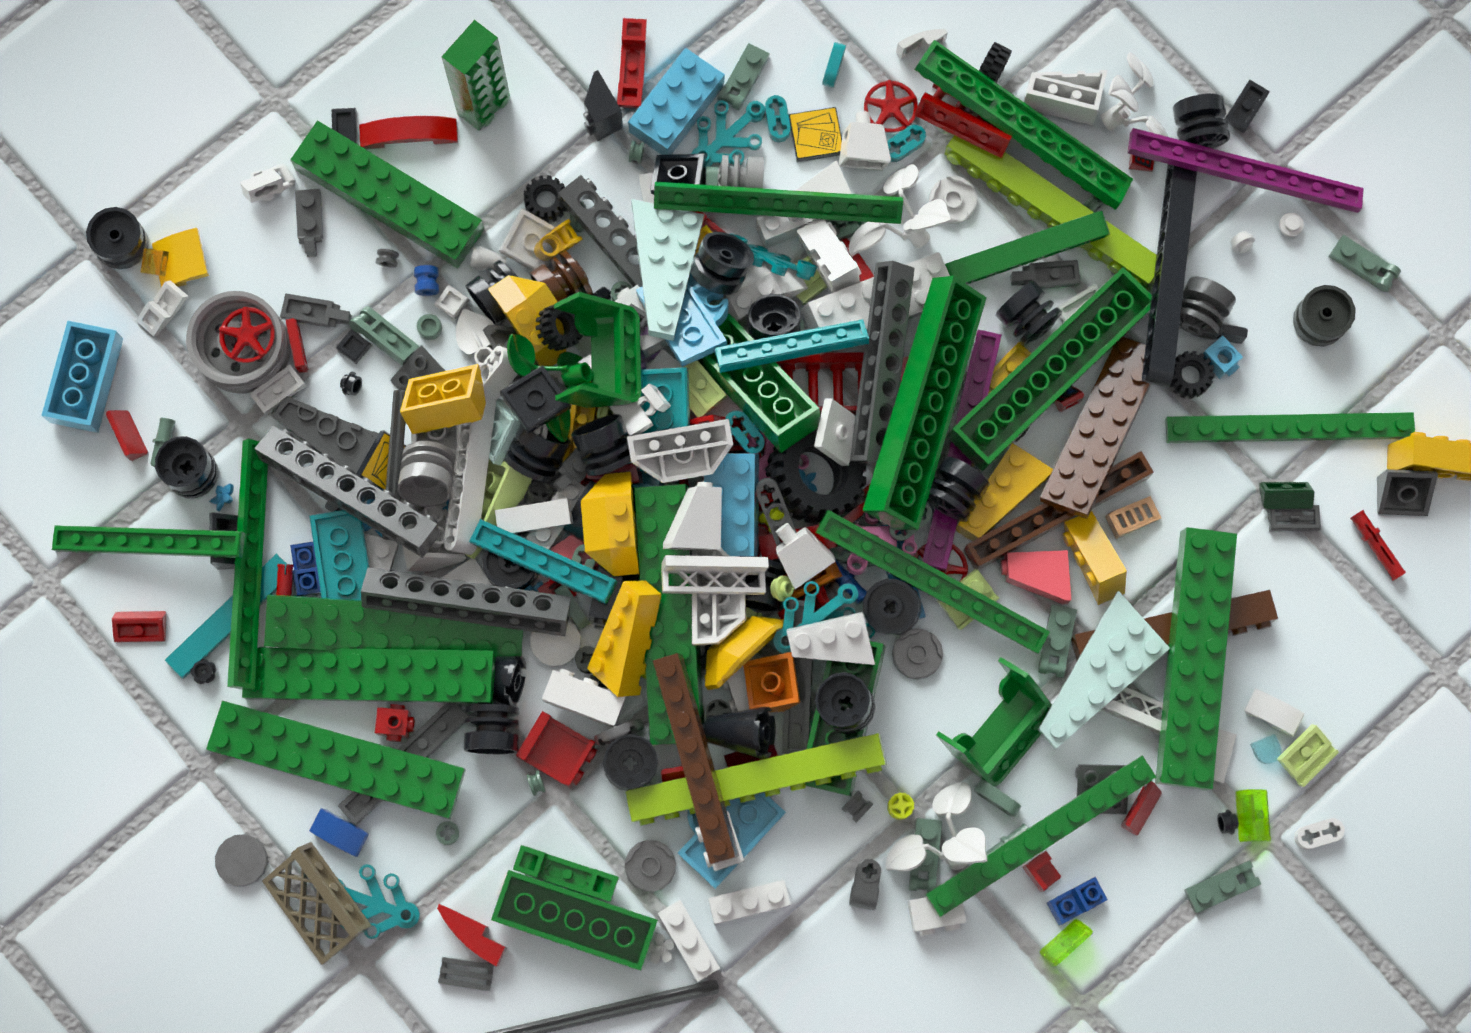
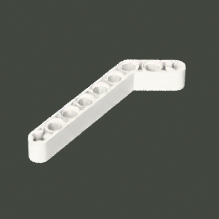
[444,346,518,555]

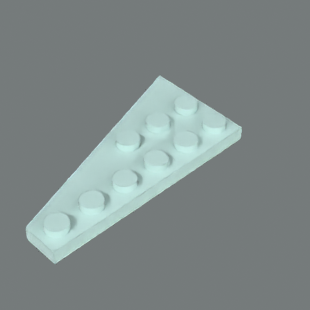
[631,199,704,341]
[1038,591,1170,749]

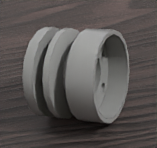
[717,155,764,188]
[397,441,455,507]

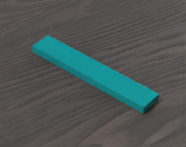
[715,319,869,373]
[469,519,618,605]
[165,553,287,679]

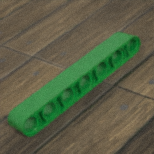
[945,211,1110,285]

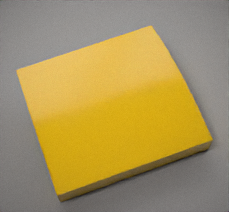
[152,227,209,287]

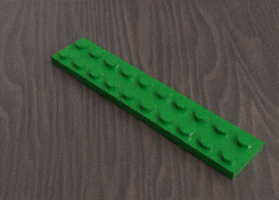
[914,40,1133,210]
[264,594,524,659]
[242,647,496,704]
[206,700,466,819]

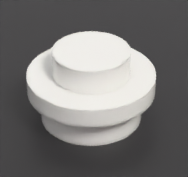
[1279,213,1304,237]
[1231,231,1255,254]

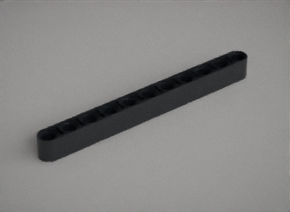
[1142,164,1197,388]

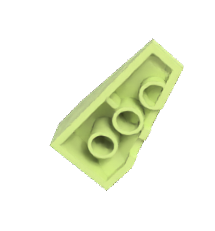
[465,459,532,559]

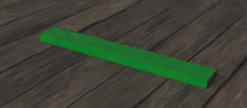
[51,525,245,558]

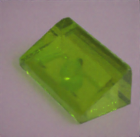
[1235,789,1271,842]
[1039,919,1093,967]

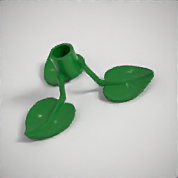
[507,334,593,443]

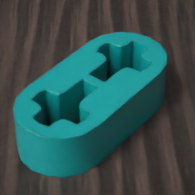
[822,42,846,88]
[765,95,791,143]
[887,125,926,162]
[725,410,765,454]

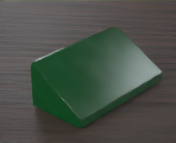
[1259,482,1315,509]

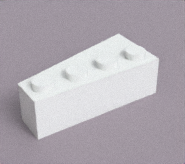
[755,160,852,248]

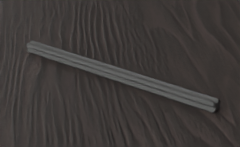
[486,980,719,1033]

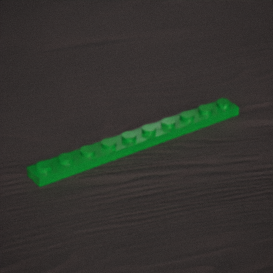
[654,182,903,224]
[1165,412,1415,443]
[227,438,268,691]
[815,510,1050,654]
[925,755,1157,917]

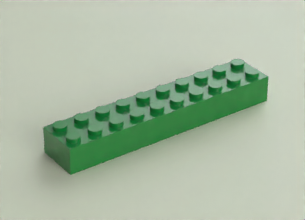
[947,267,1152,472]
[862,276,987,530]
[635,484,704,745]
[1155,527,1237,791]

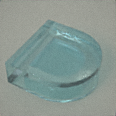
[1250,734,1281,764]

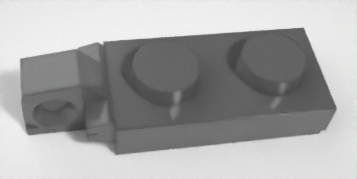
[295,189,324,257]
[1010,260,1081,289]
[280,293,352,327]
[552,448,590,492]

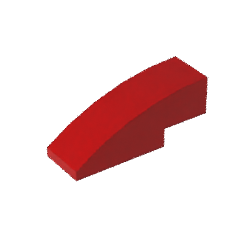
[437,904,507,967]

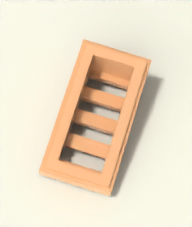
[1105,496,1161,539]

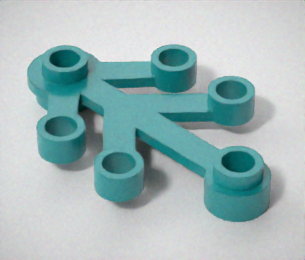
[691,100,765,170]
[730,233,817,280]
[773,581,858,653]
[338,864,420,939]

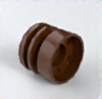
[529,250,593,302]

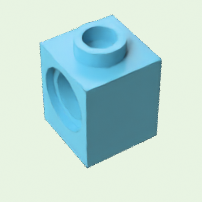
[1203,336,1243,379]

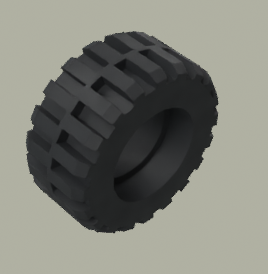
[766,428,867,523]

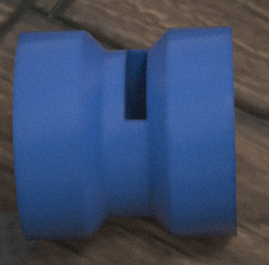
[414,265,439,296]

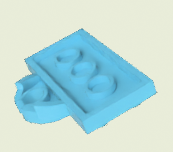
[636,282,729,367]
[678,793,786,889]

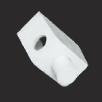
[839,111,891,171]
[776,523,835,589]

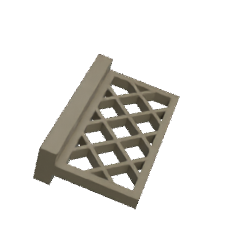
[262,842,372,965]

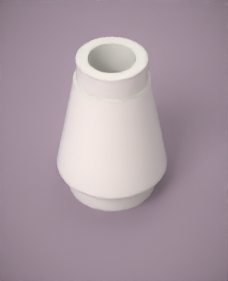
[470,246,507,271]

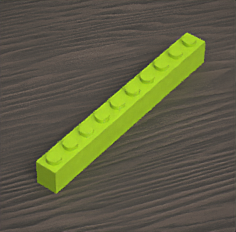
[944,135,1156,289]
[625,733,887,826]

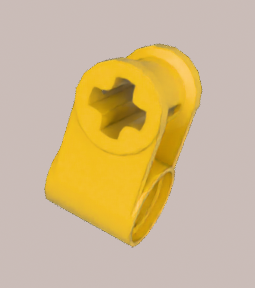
[534,219,583,261]

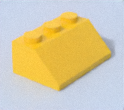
[400,364,486,434]

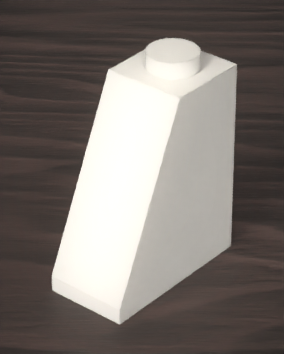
[663,482,722,551]

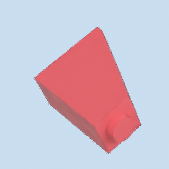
[1000,550,1071,605]

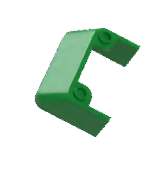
[554,292,641,408]
[936,657,1052,786]

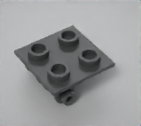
[390,345,446,391]
[1075,764,1128,814]

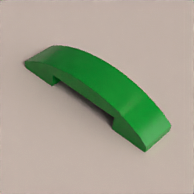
[513,845,619,902]

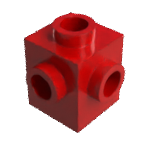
[375,704,415,742]

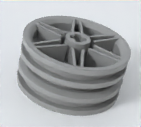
[186,291,291,394]

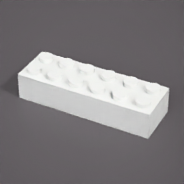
[801,252,950,355]

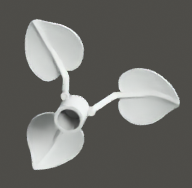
[1101,52,1168,137]
[849,164,952,257]
[456,309,557,380]
[885,782,987,872]

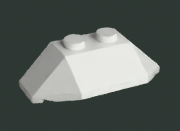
[722,261,808,327]
[627,419,733,483]
[692,548,746,646]

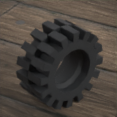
[979,42,1012,83]
[523,175,567,223]
[535,305,583,351]
[1169,351,1215,399]

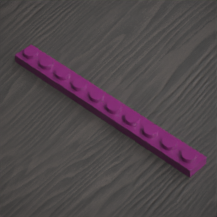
[1127,128,1364,213]
[922,329,1002,571]

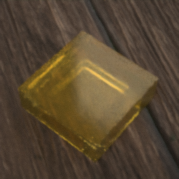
[140,248,169,276]

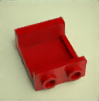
[516,711,598,788]

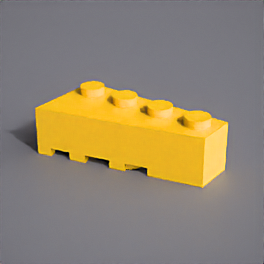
[587,581,661,697]

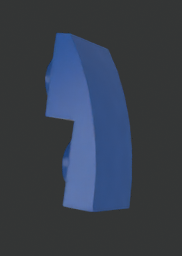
[290,541,321,596]
[309,808,369,857]
[1046,877,1108,926]

